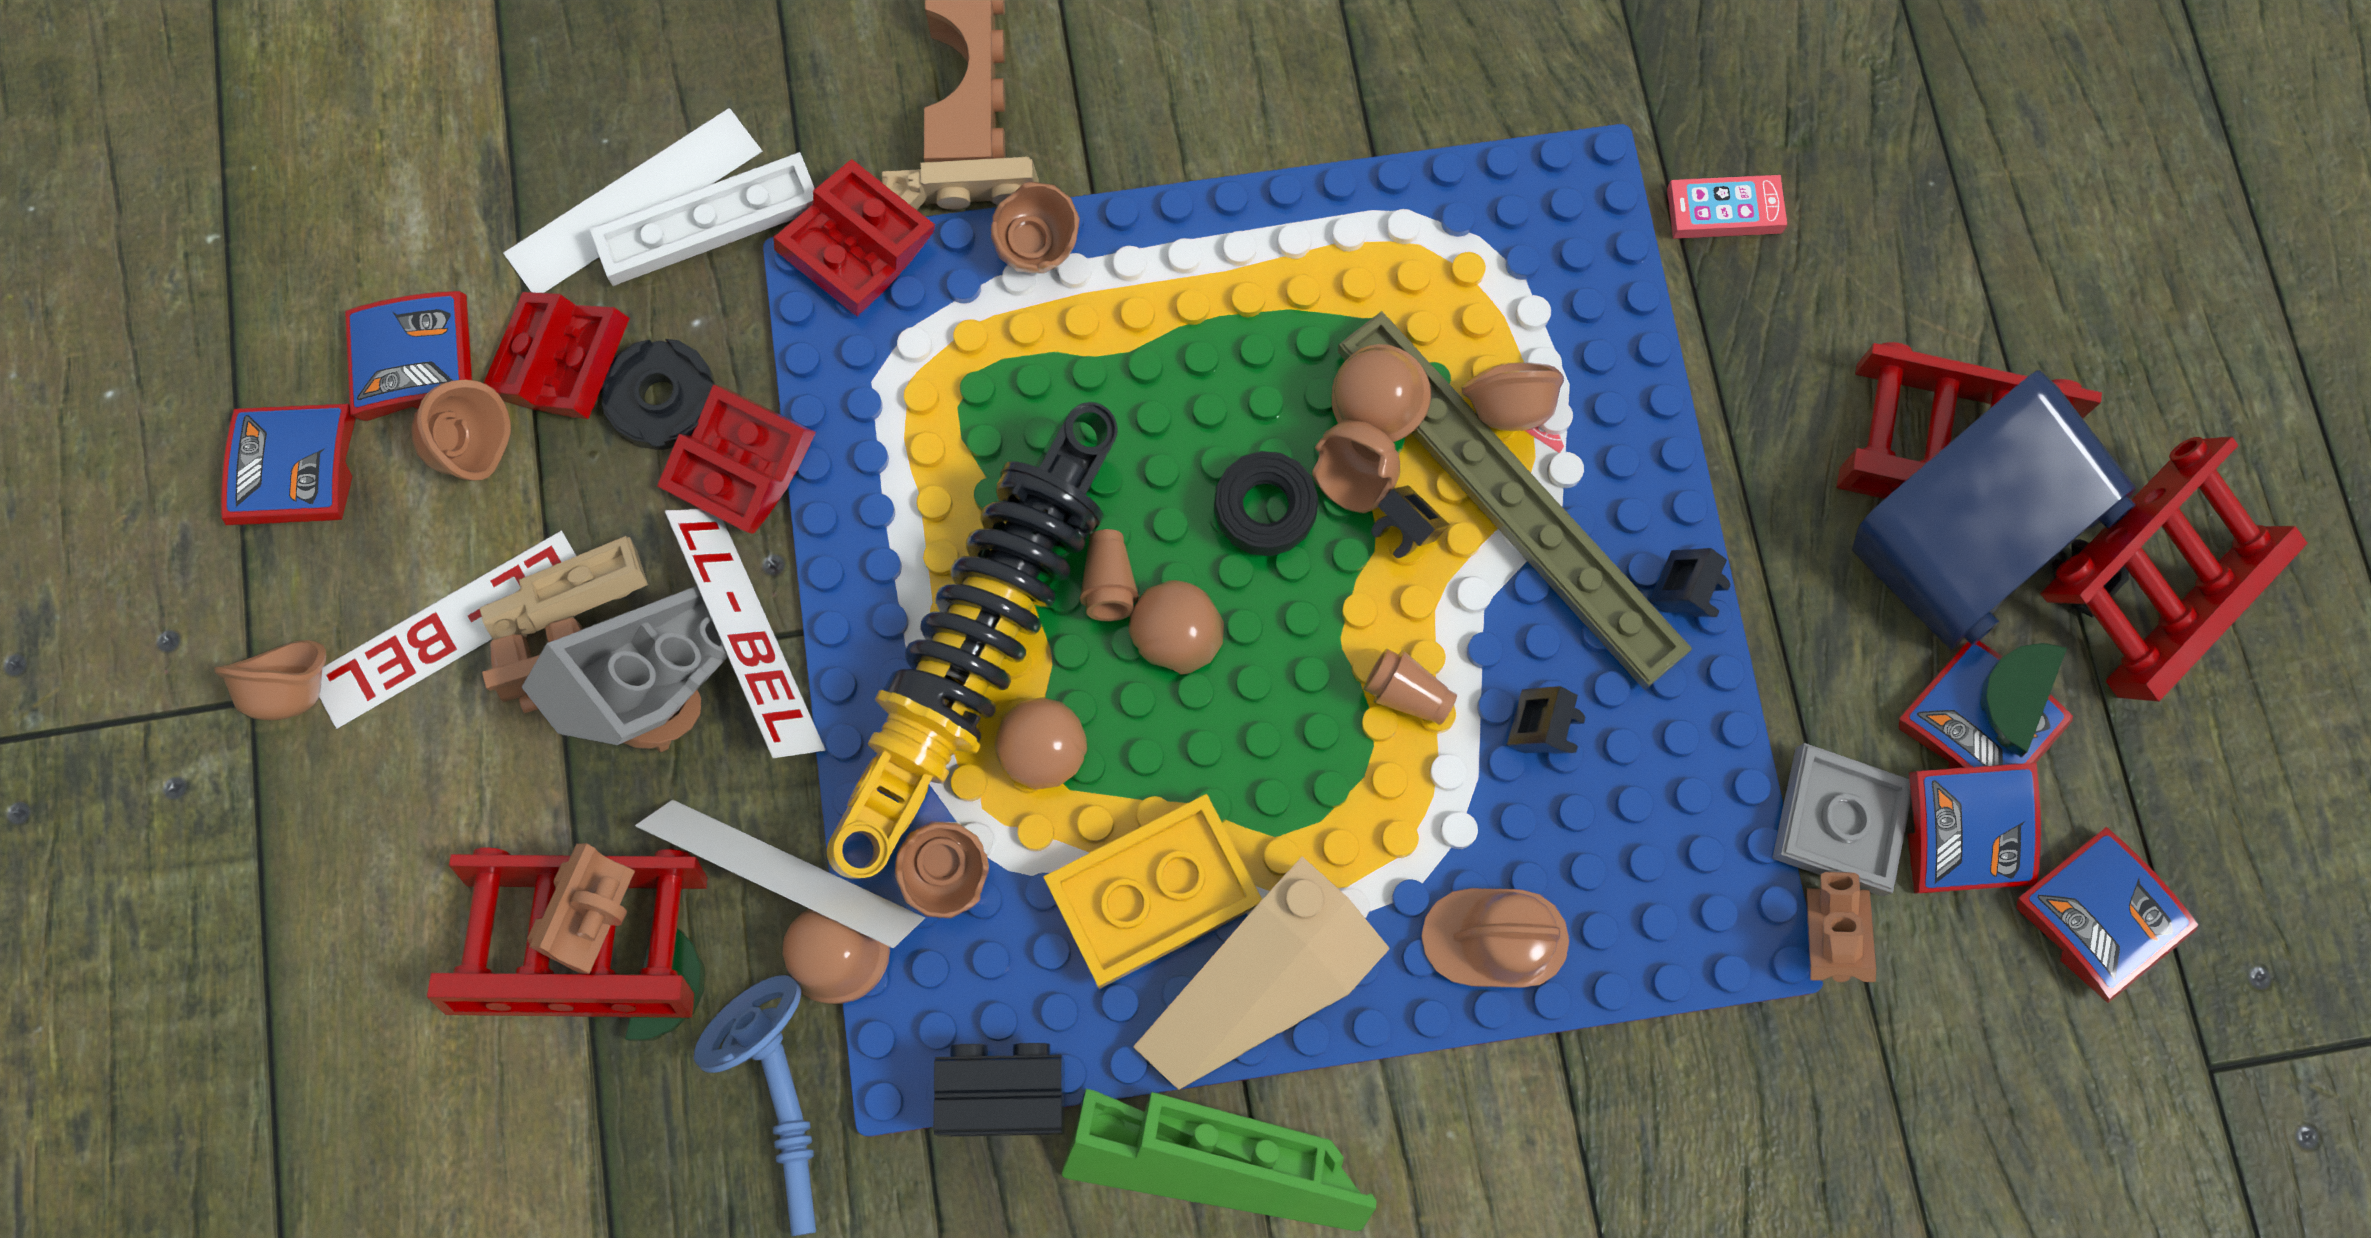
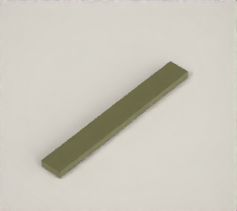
[1338,311,1692,690]

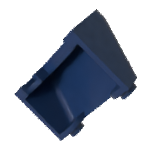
[1852,370,2136,650]

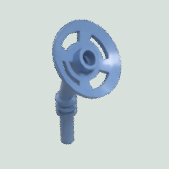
[694,975,816,1237]

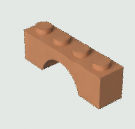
[924,0,1006,162]

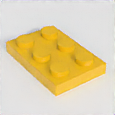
[1043,794,1262,989]

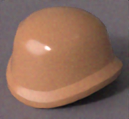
[1331,344,1431,442]
[1461,363,1564,431]
[411,380,511,481]
[214,640,327,720]
[782,909,890,1004]

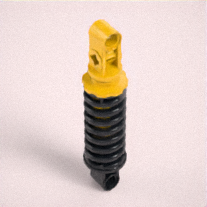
[827,402,1118,879]

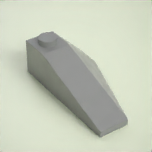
[522,586,728,745]

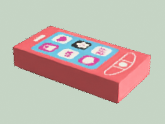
[1667,175,1787,239]

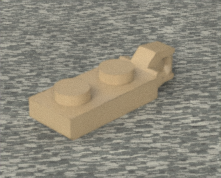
[882,157,1039,210]
[480,536,648,640]

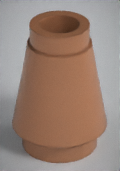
[1080,529,1139,621]
[1364,648,1457,725]

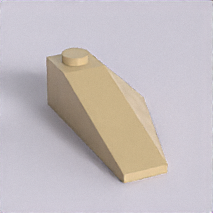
[1133,856,1390,1090]

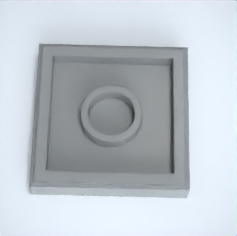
[1772,743,1911,897]

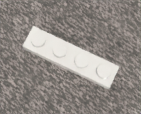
[589,152,815,286]

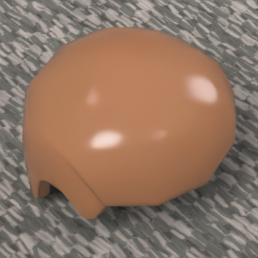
[991,182,1080,274]
[1312,420,1400,514]
[1129,580,1224,674]
[995,697,1087,790]
[895,821,989,918]

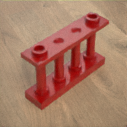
[1836,342,2102,499]
[2040,437,2308,702]
[427,847,708,1018]

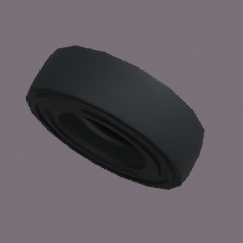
[1214,451,1318,556]

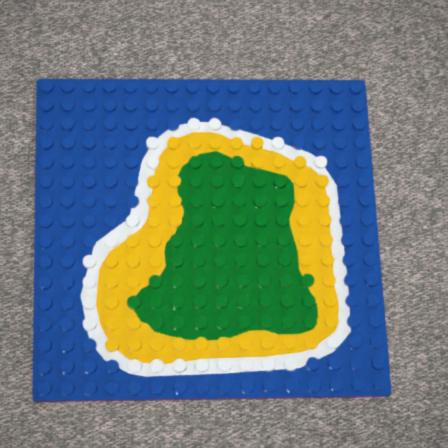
[763,124,1823,1137]

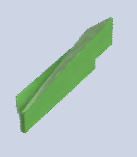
[1062,1088,1377,1231]

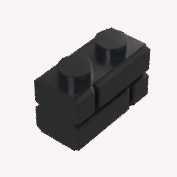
[933,1043,1065,1137]

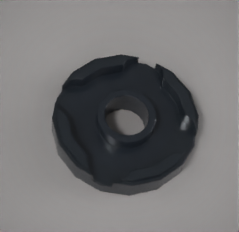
[601,339,715,450]

